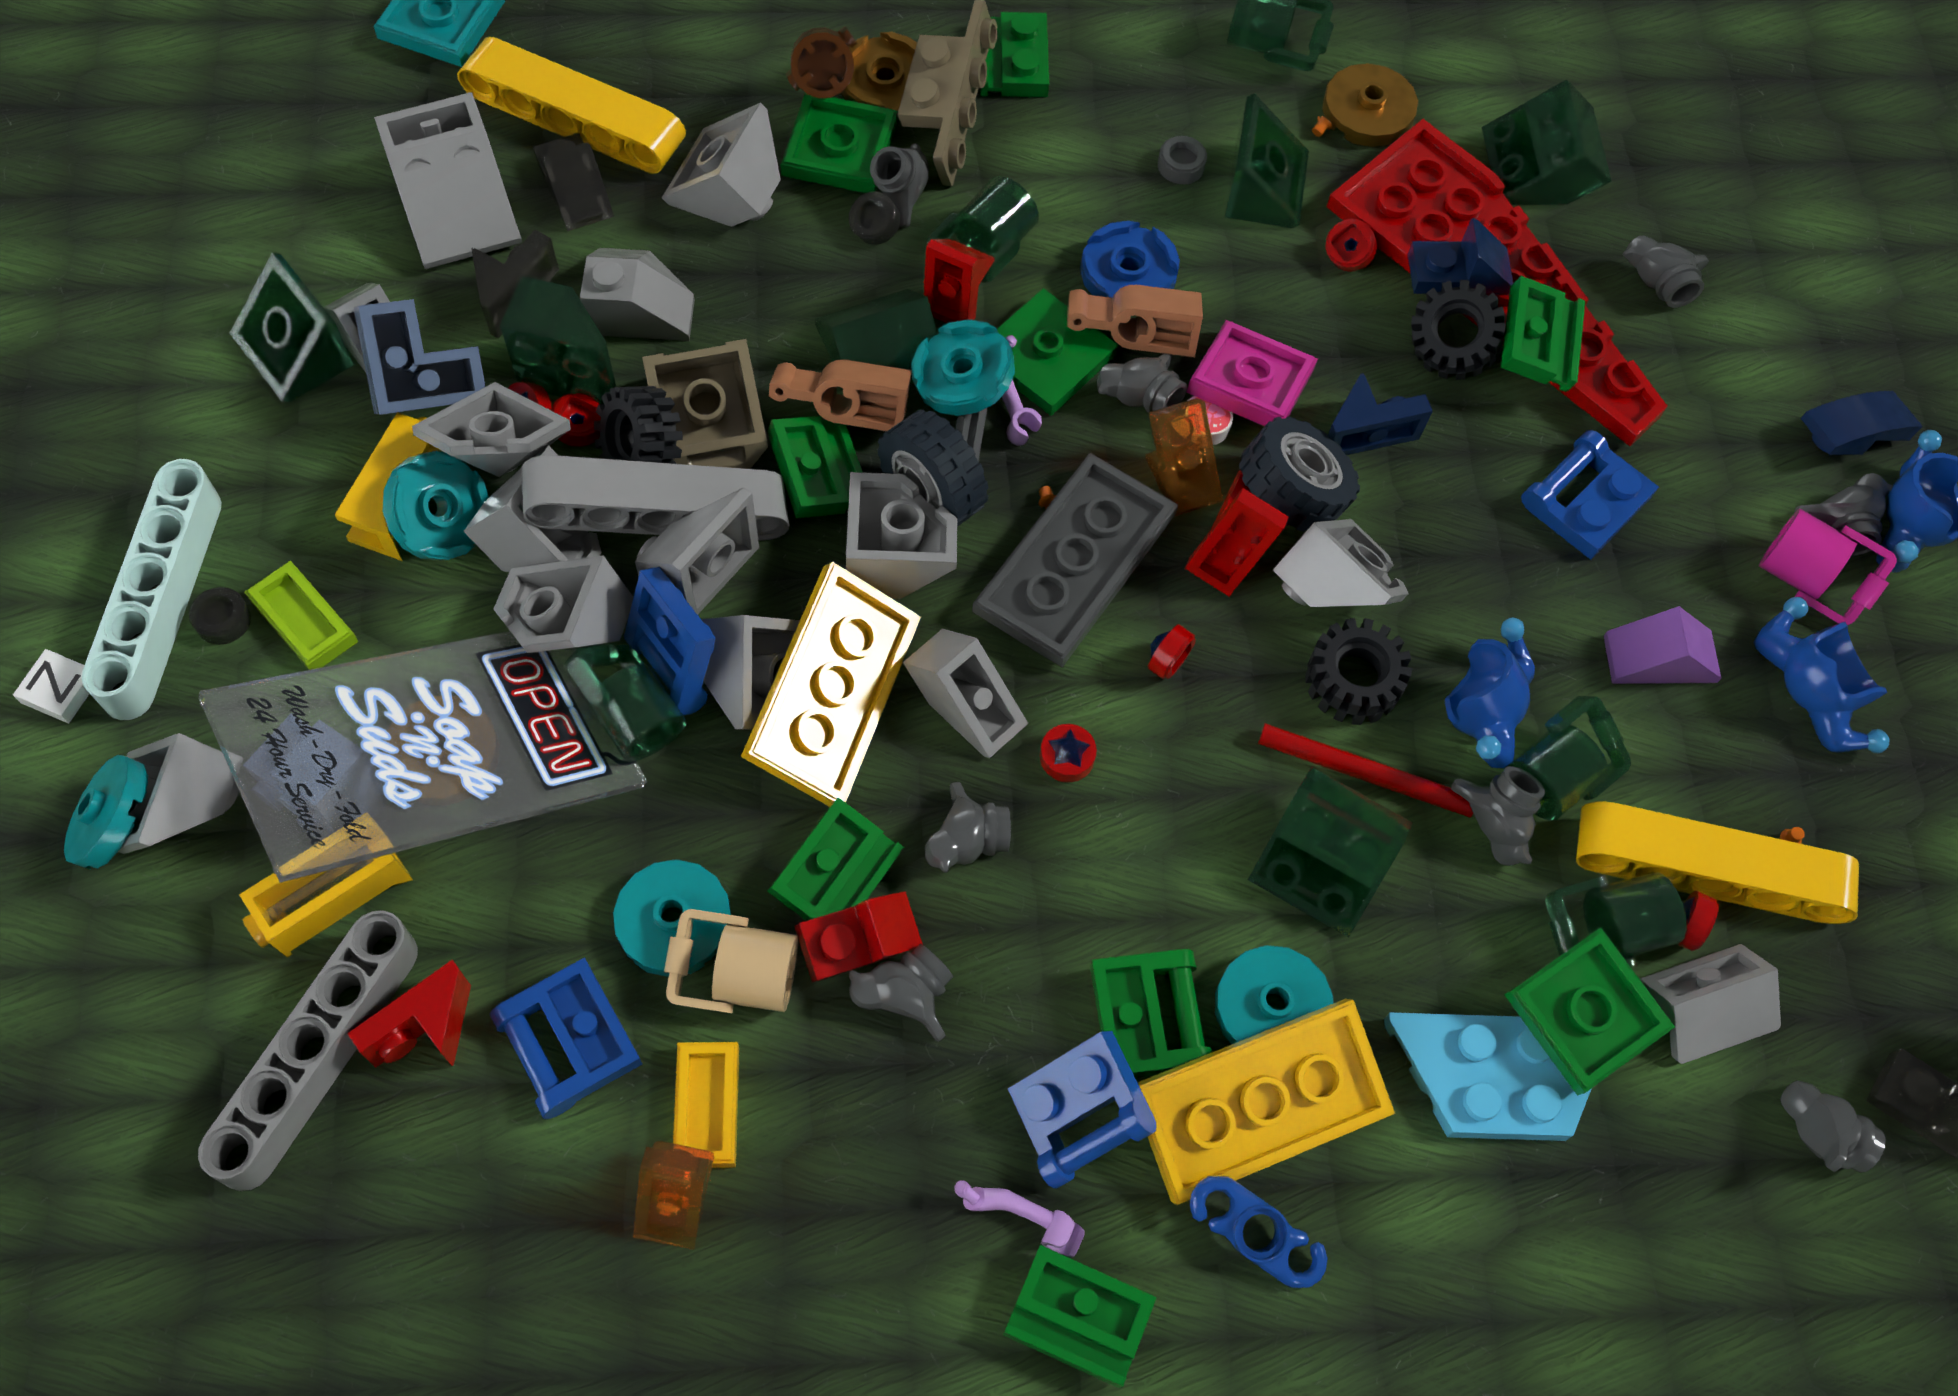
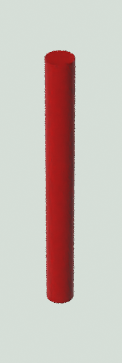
[1258,723,1473,818]

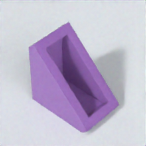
[1604,606,1721,684]

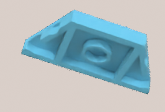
[1384,1012,1592,1141]

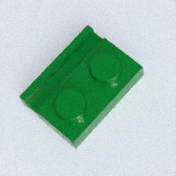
[980,12,1049,97]
[1501,276,1585,392]
[767,416,863,518]
[767,797,904,921]
[1003,1245,1157,1389]

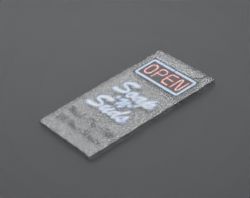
[198,631,647,883]

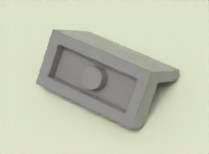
[1640,944,1781,1064]

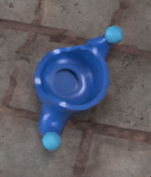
[1876,430,1958,573]
[1754,596,1889,754]
[1445,617,1535,769]

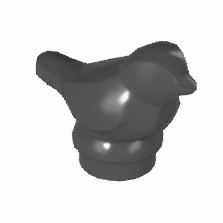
[870,143,929,229]
[1623,236,1709,308]
[1097,354,1187,419]
[1794,473,1893,556]
[1451,766,1545,866]
[925,782,1011,873]
[849,944,953,1042]
[1780,1080,1886,1173]

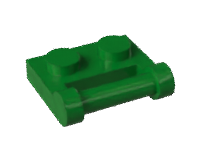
[1090,949,1212,1078]

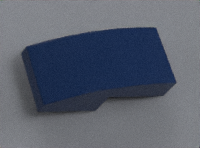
[1801,391,1923,455]

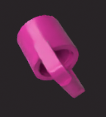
[1759,508,1897,625]

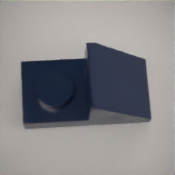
[1408,218,1513,295]
[1328,373,1433,455]

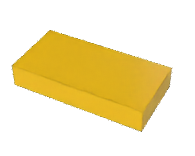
[672,1042,739,1168]

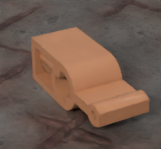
[1067,285,1203,357]
[769,360,912,431]

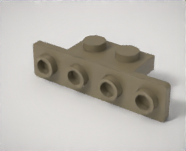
[898,0,997,186]

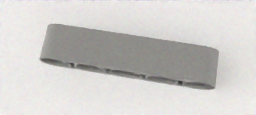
[521,455,789,541]
[198,910,418,1191]

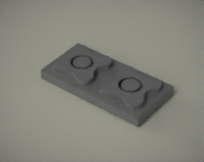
[972,453,1178,668]

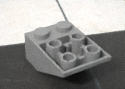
[374,92,522,269]

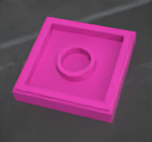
[1186,320,1318,426]

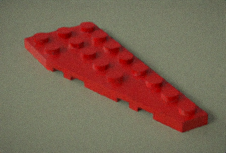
[1326,119,1668,446]

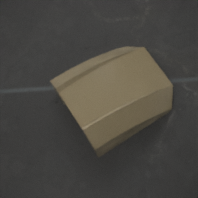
[642,339,768,469]

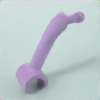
[1002,335,1042,446]
[954,1181,1085,1258]

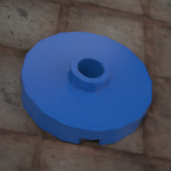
[1080,221,1180,298]

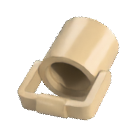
[664,909,798,1013]

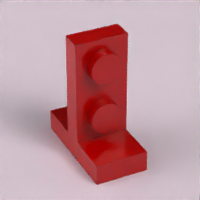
[1184,470,1289,596]

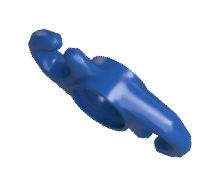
[1189,1176,1328,1288]

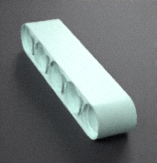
[81,459,222,720]

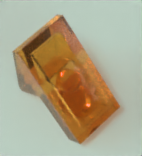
[1145,398,1223,516]
[633,1141,714,1249]

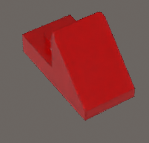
[922,239,994,324]
[795,891,923,983]
[347,960,471,1068]

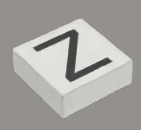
[13,649,90,724]

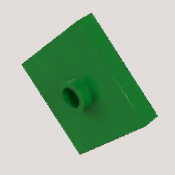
[780,93,898,195]
[997,288,1119,416]
[1504,928,1675,1095]

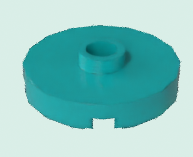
[911,319,1015,416]
[383,451,489,560]
[64,755,148,870]
[613,859,731,977]
[1215,945,1333,1044]

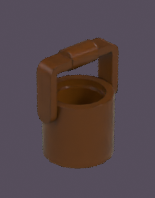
[786,26,857,98]

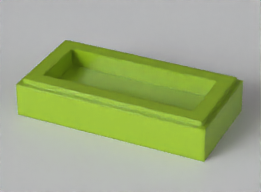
[244,560,358,674]

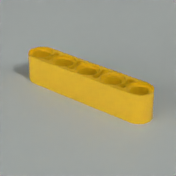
[457,37,686,174]
[1576,801,1859,924]

